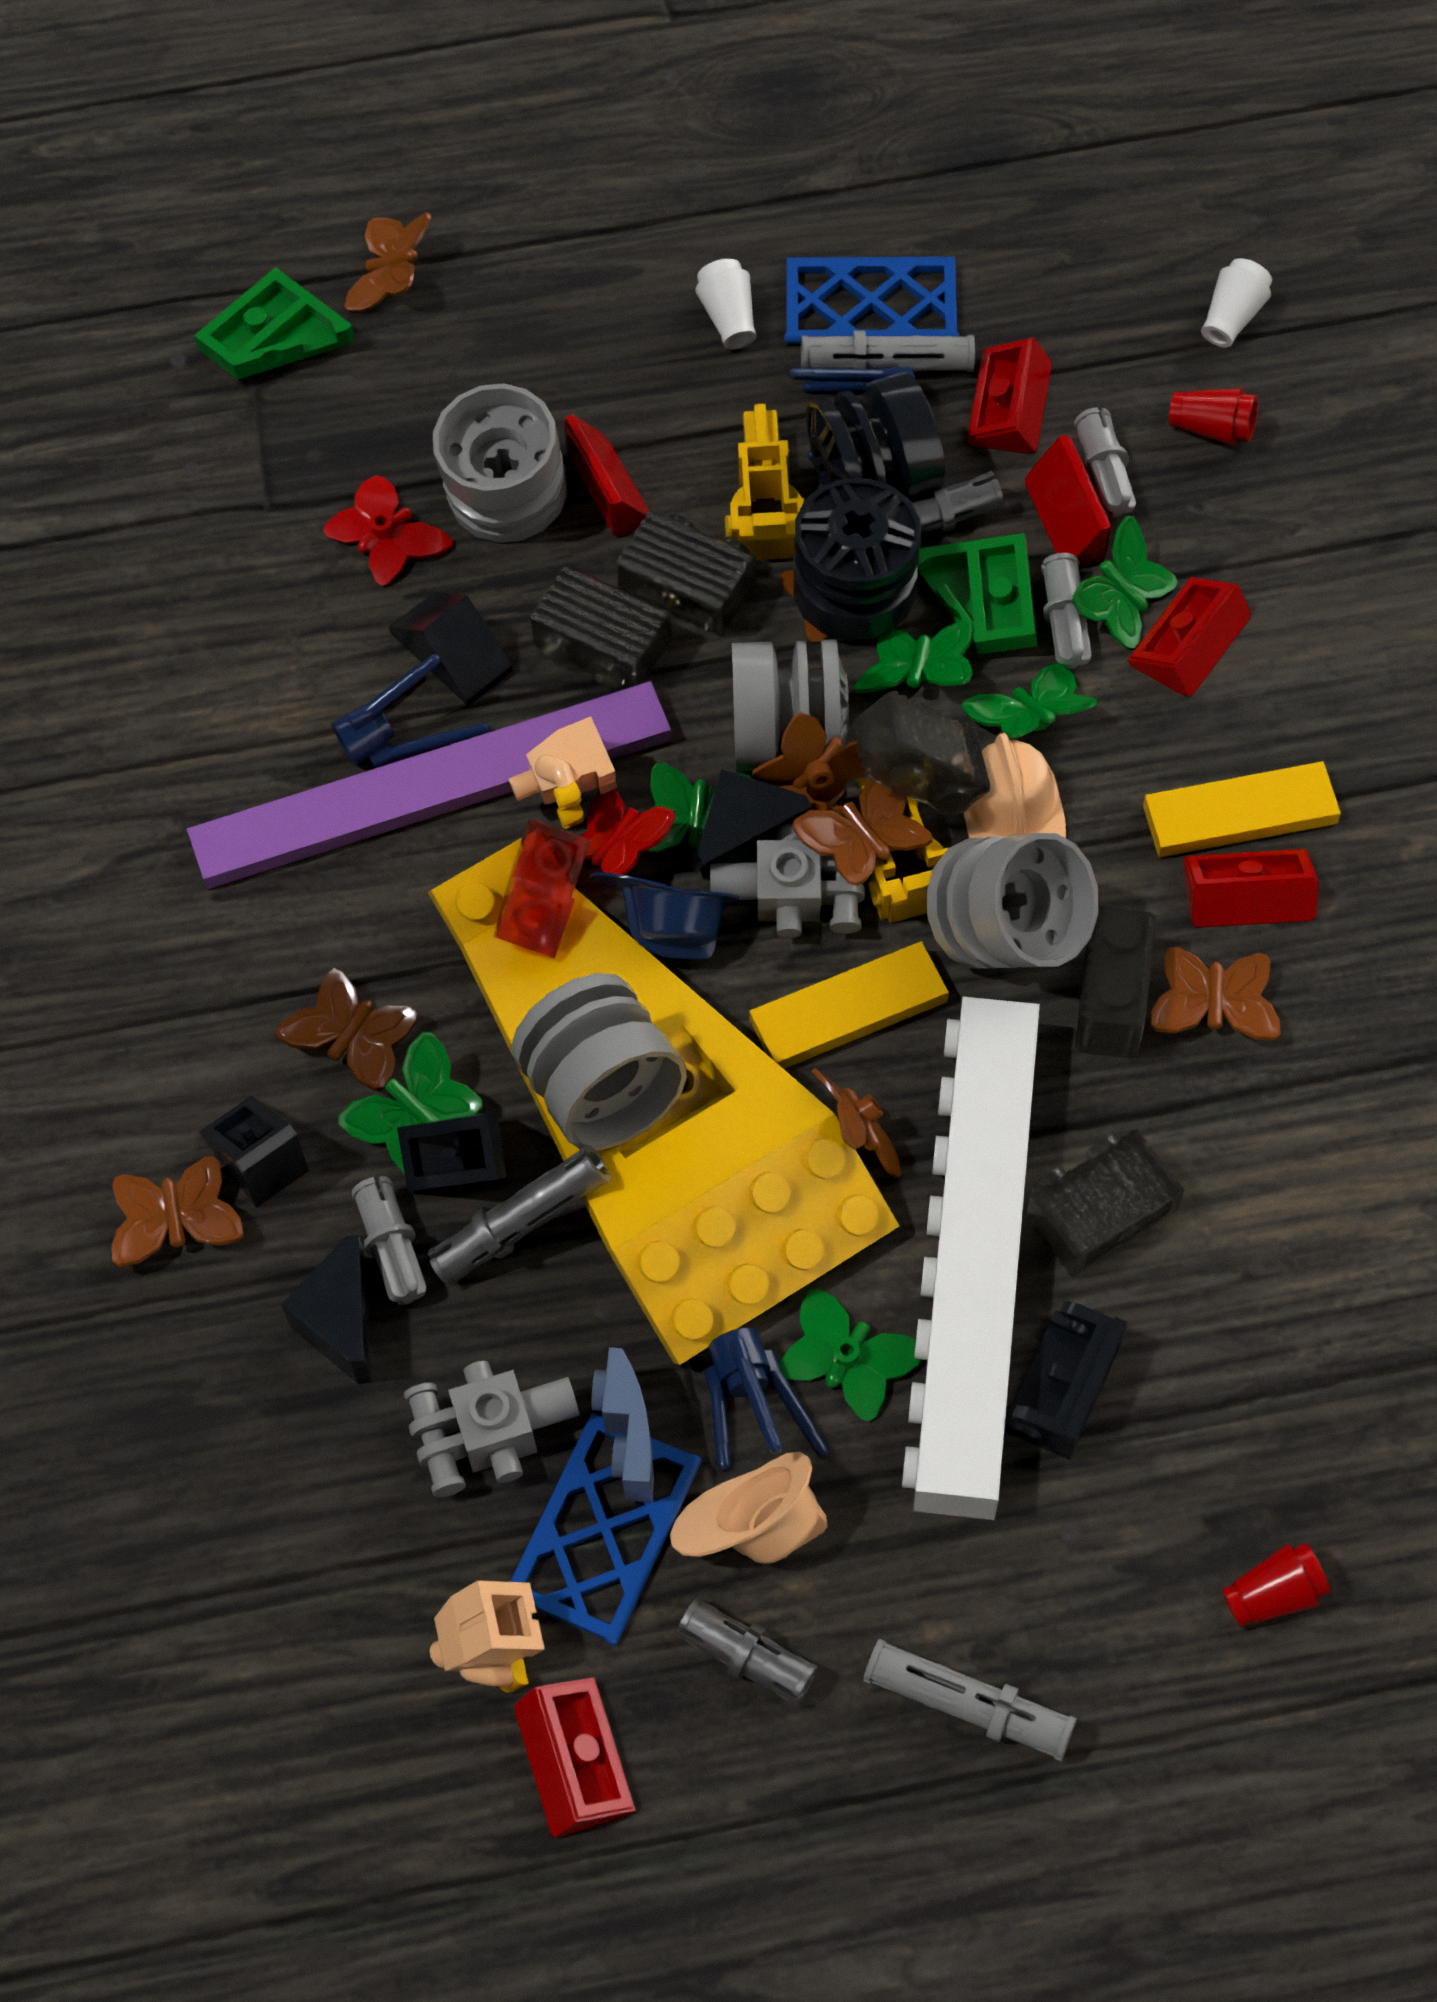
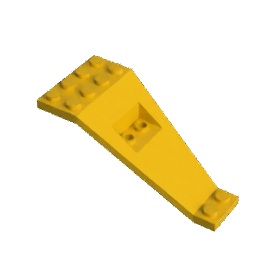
[427,829,899,1365]

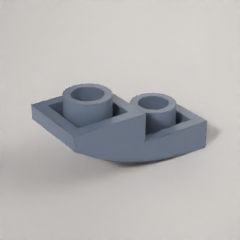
[592,1347,654,1503]

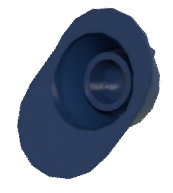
[590,872,740,960]

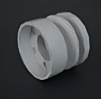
[433,383,568,543]
[732,640,849,772]
[927,833,1098,968]
[511,973,687,1150]

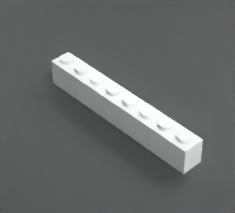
[902,997,1040,1520]

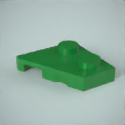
[194,267,355,380]

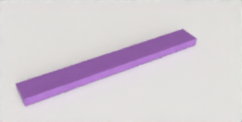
[187,681,672,889]

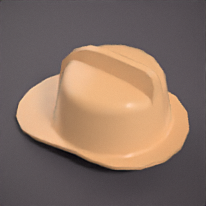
[958,733,1066,838]
[670,1452,827,1564]

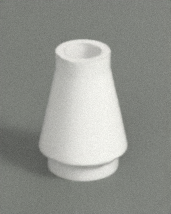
[1201,258,1272,348]
[695,259,756,349]

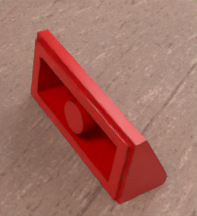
[966,337,1052,453]
[564,414,653,538]
[1025,434,1111,568]
[1127,577,1251,697]
[1183,849,1319,927]
[514,1677,636,1837]

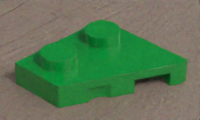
[917,533,1038,655]

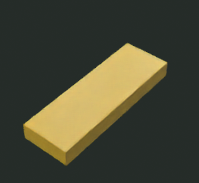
[1143,761,1341,858]
[749,941,949,1069]

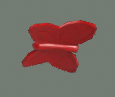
[323,475,453,587]
[557,789,676,875]

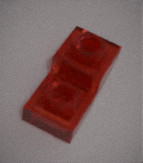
[494,819,590,959]

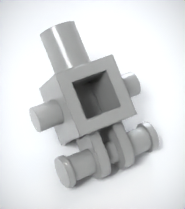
[710,824,865,938]
[404,1361,580,1497]

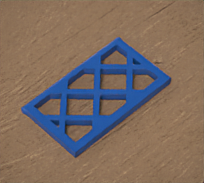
[784,257,960,344]
[510,1413,702,1646]

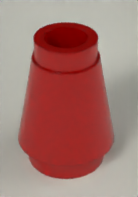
[1169,388,1258,446]
[1221,1542,1331,1628]

